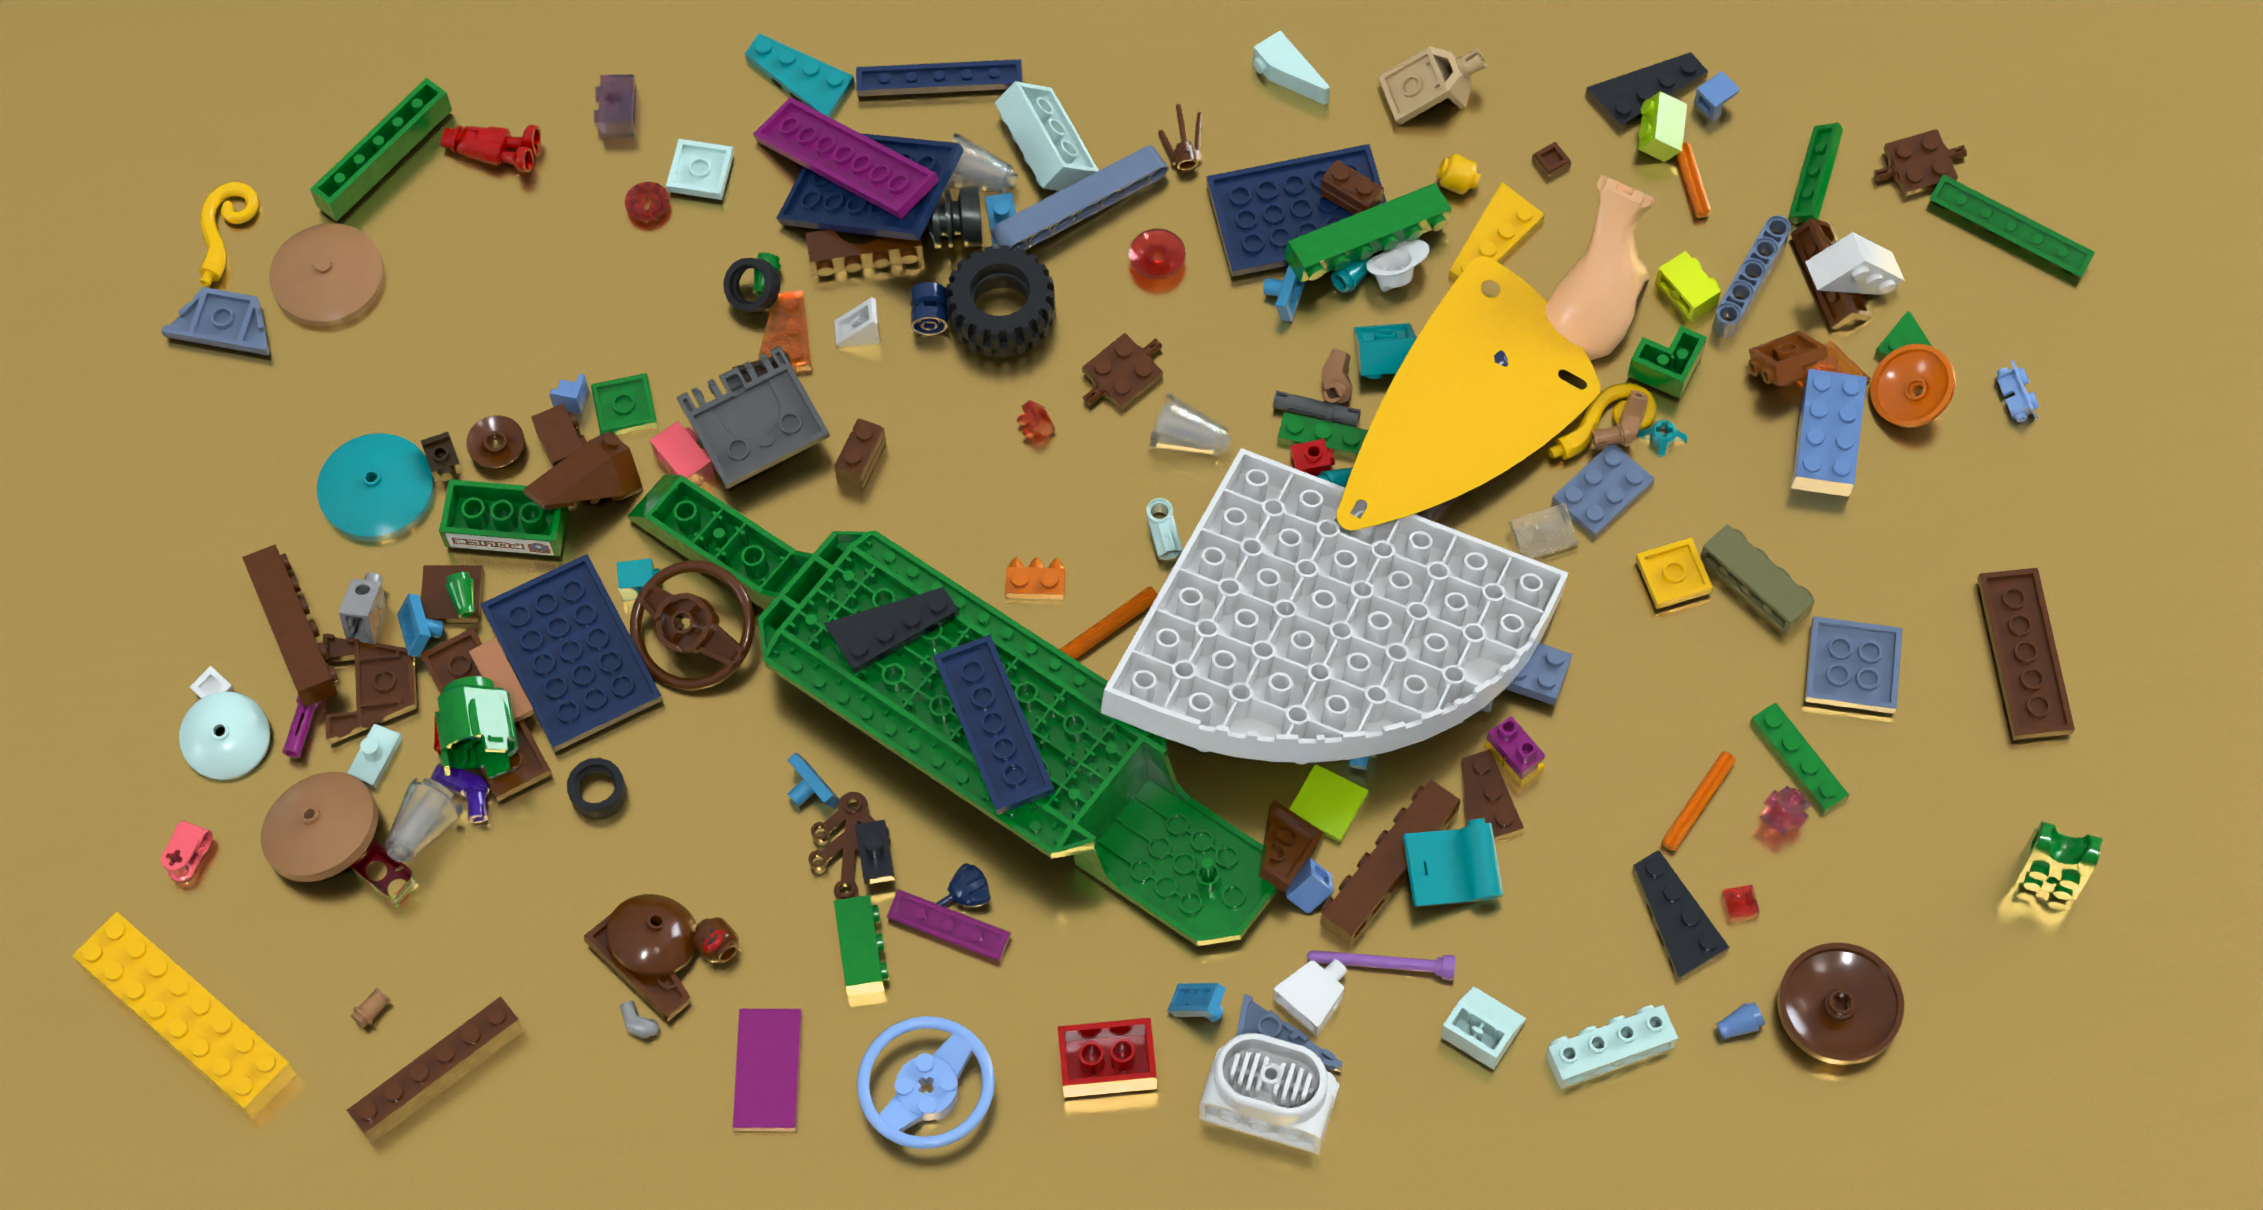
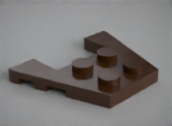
[323,634,417,744]

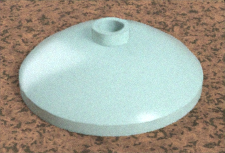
[179,691,271,780]

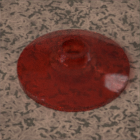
[1129,229,1186,279]

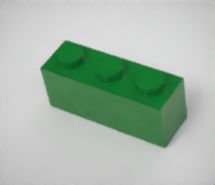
[834,895,889,997]

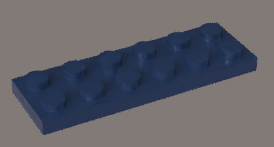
[933,635,1055,815]

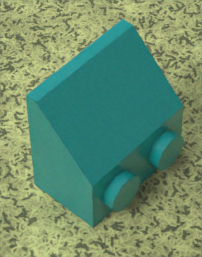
[1354,323,1417,379]

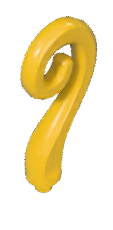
[199,181,259,287]
[1548,383,1657,460]

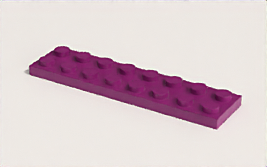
[753,97,940,219]

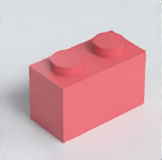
[650,421,715,485]

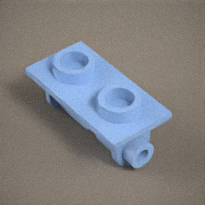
[1996,360,2040,423]

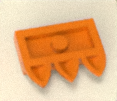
[1005,556,1065,600]

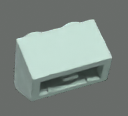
[1441,986,1526,1070]

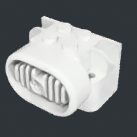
[1199,1033,1340,1154]

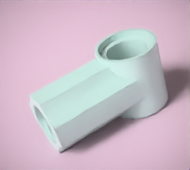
[1146,498,1183,561]

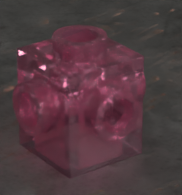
[1760,786,1812,836]

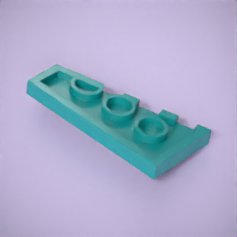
[745,33,855,118]

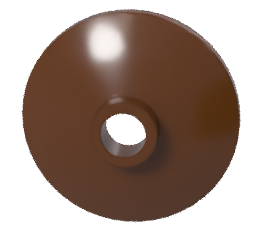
[466,415,525,468]

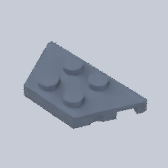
[161,287,270,355]

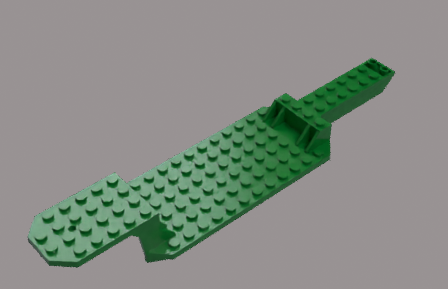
[627,474,1276,946]

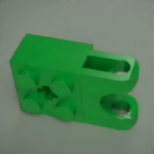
[2016,821,2103,900]

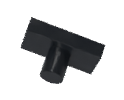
[855,819,895,885]

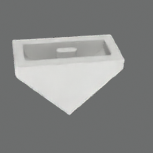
[834,297,880,347]

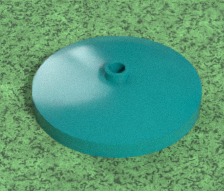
[317,433,435,542]

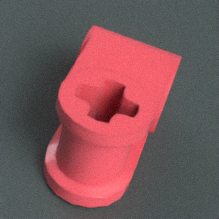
[161,820,213,883]

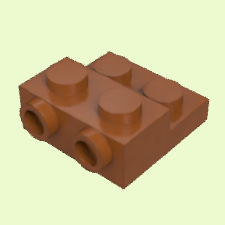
[1748,330,1828,386]

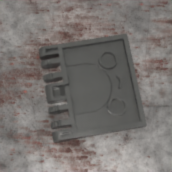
[676,346,830,489]

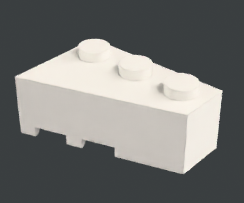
[1805,232,1904,295]

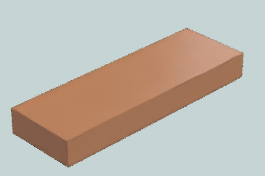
[469,638,535,723]

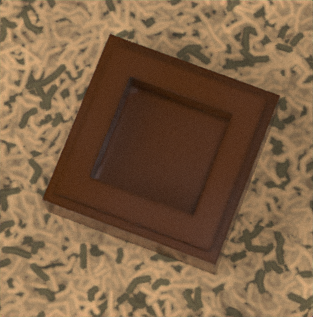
[1532,142,1571,179]

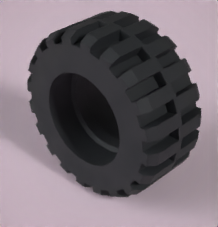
[946,245,1056,358]

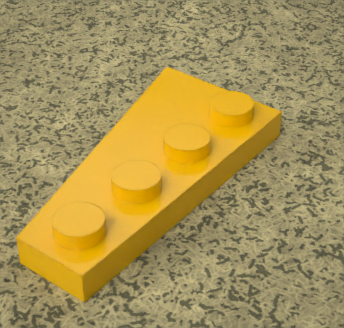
[1449,182,1545,281]

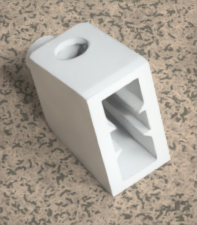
[1273,959,1347,1037]

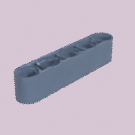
[1712,215,1791,338]

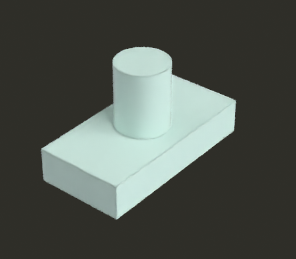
[347,724,403,789]

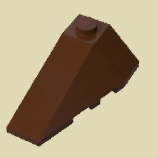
[523,432,642,510]

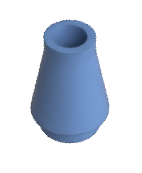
[1716,1002,1765,1040]

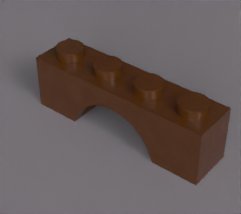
[805,230,924,276]

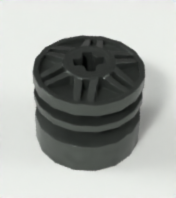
[928,187,983,249]

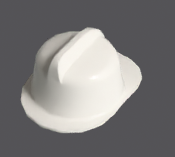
[1366,239,1430,292]

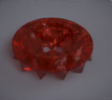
[625,182,670,223]

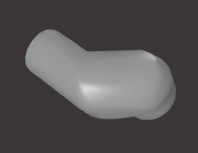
[620,1001,659,1038]

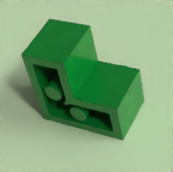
[1627,326,1707,399]

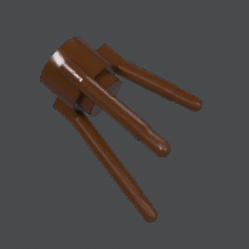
[1158,104,1202,170]

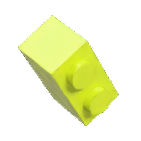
[1655,251,1721,322]

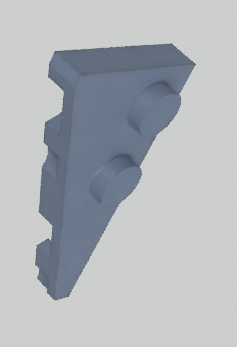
[1236,994,1342,1072]

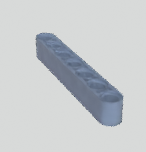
[991,145,1169,250]

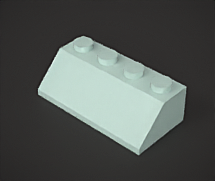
[995,81,1099,191]

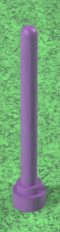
[1307,950,1456,980]

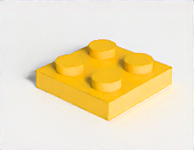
[1636,537,1713,609]

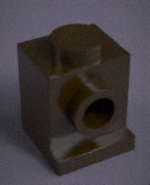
[421,432,463,483]

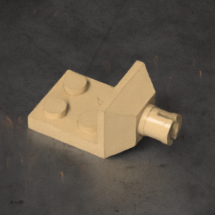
[1378,46,1487,125]

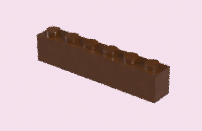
[242,544,339,707]
[1320,779,1460,946]
[347,996,524,1145]

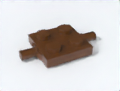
[1874,129,1967,197]
[1082,333,1163,411]

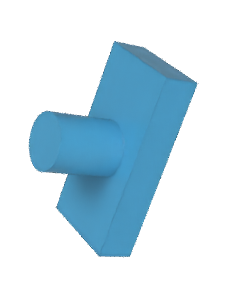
[985,193,1016,249]
[1263,265,1306,322]
[397,593,443,657]
[787,752,840,809]
[1167,983,1226,1022]

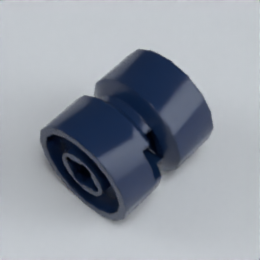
[910,282,948,335]

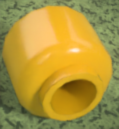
[1436,154,1480,195]

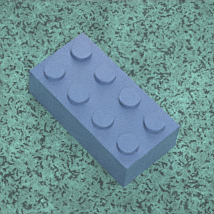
[1791,369,1867,497]

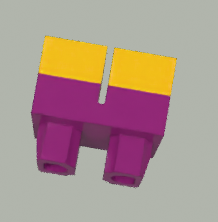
[1485,716,1546,787]

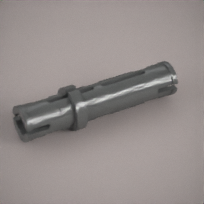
[1273,390,1361,428]

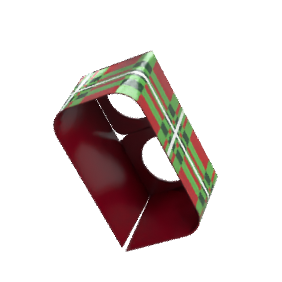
[350,839,419,908]

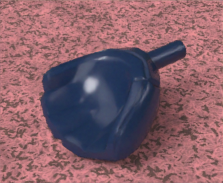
[936,863,991,908]

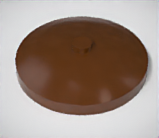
[1778,942,1904,1065]

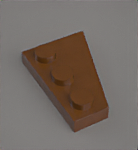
[1461,749,1524,842]
[1259,800,1324,892]

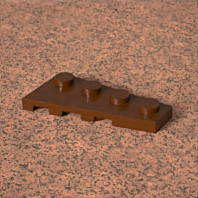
[584,913,691,1022]

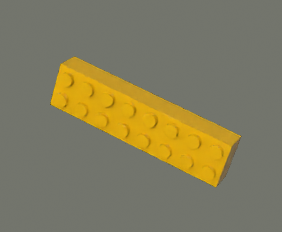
[72,911,297,1119]

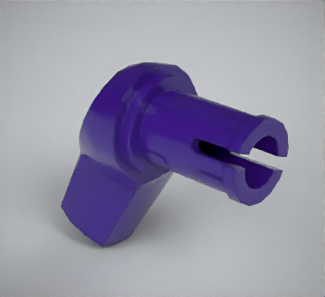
[431,763,490,823]

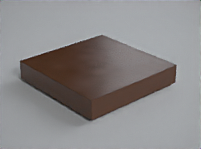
[421,565,484,623]

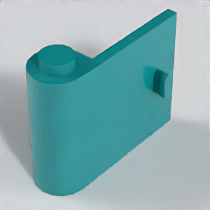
[1402,818,1504,907]

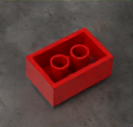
[1057,1018,1157,1098]

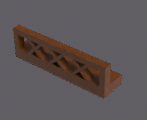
[1790,218,1873,329]

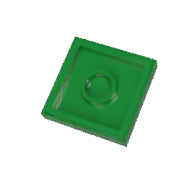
[591,373,658,436]

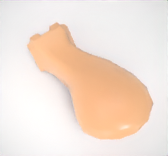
[1545,175,1656,361]

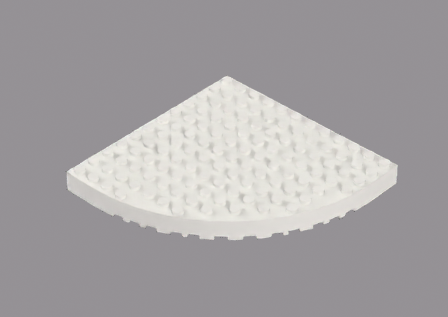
[1100,448,1569,765]

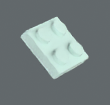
[666,139,734,200]

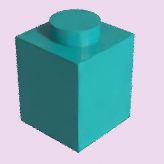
[616,558,662,601]

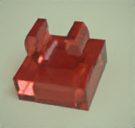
[1017,400,1055,438]
[1721,885,1760,922]

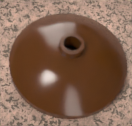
[606,894,697,976]

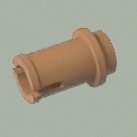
[351,988,391,1028]

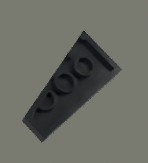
[1586,52,1708,131]
[824,587,959,674]
[1633,850,1730,982]

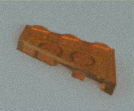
[757,291,812,372]

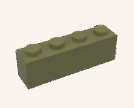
[1700,524,1815,635]

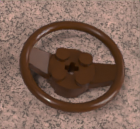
[630,560,755,690]

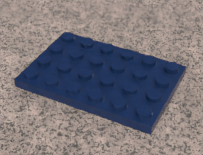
[776,133,964,241]
[1206,144,1386,277]
[480,554,663,752]

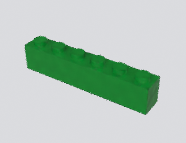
[310,77,452,221]
[1284,183,1452,283]

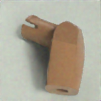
[1321,349,1353,403]
[1591,390,1648,449]

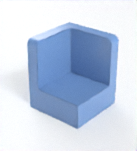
[1694,71,1739,122]
[549,374,589,415]
[1286,858,1334,913]

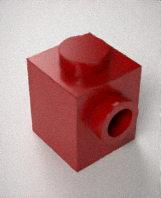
[1290,439,1335,476]

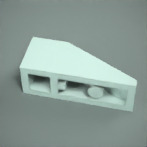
[1252,30,1330,105]

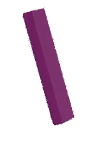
[887,889,1012,962]

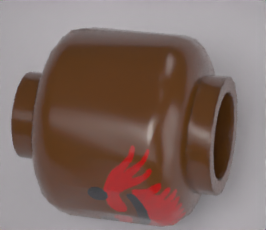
[693,917,739,963]

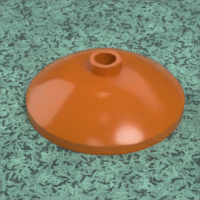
[1870,344,1956,428]

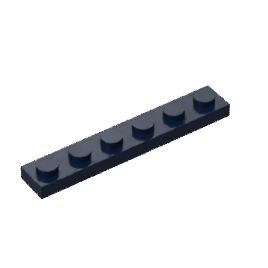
[856,59,1022,96]

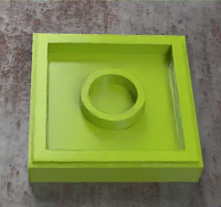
[1289,764,1369,843]

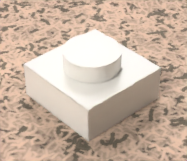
[190,666,234,698]

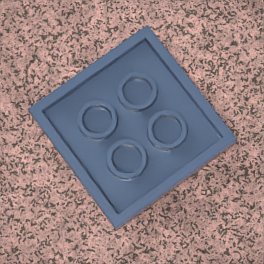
[1805,616,1903,714]

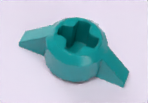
[1638,420,1688,457]

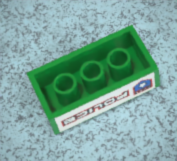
[439,479,569,556]

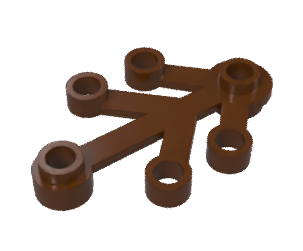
[808,792,890,900]

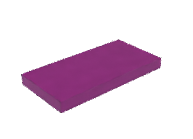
[733,1009,802,1131]

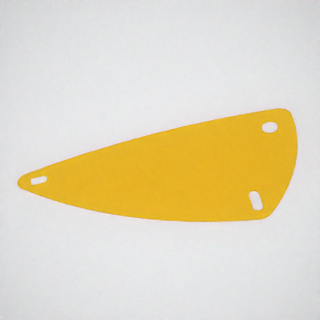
[1336,256,1601,531]

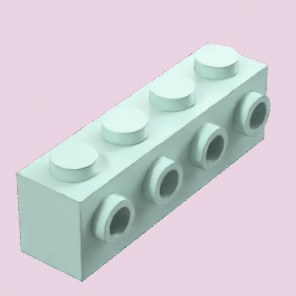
[1546,1005,1678,1090]

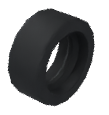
[723,258,781,312]
[567,758,626,819]

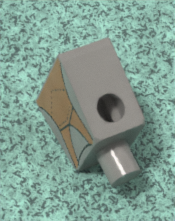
[339,572,387,644]

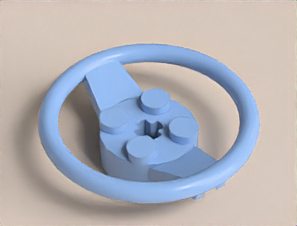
[857,1016,995,1149]

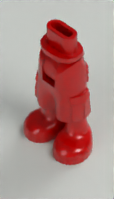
[440,125,541,173]

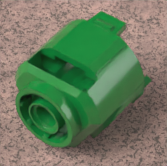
[435,676,518,779]

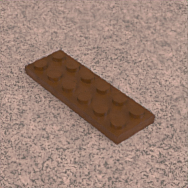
[1977,568,2075,740]
[420,628,552,802]

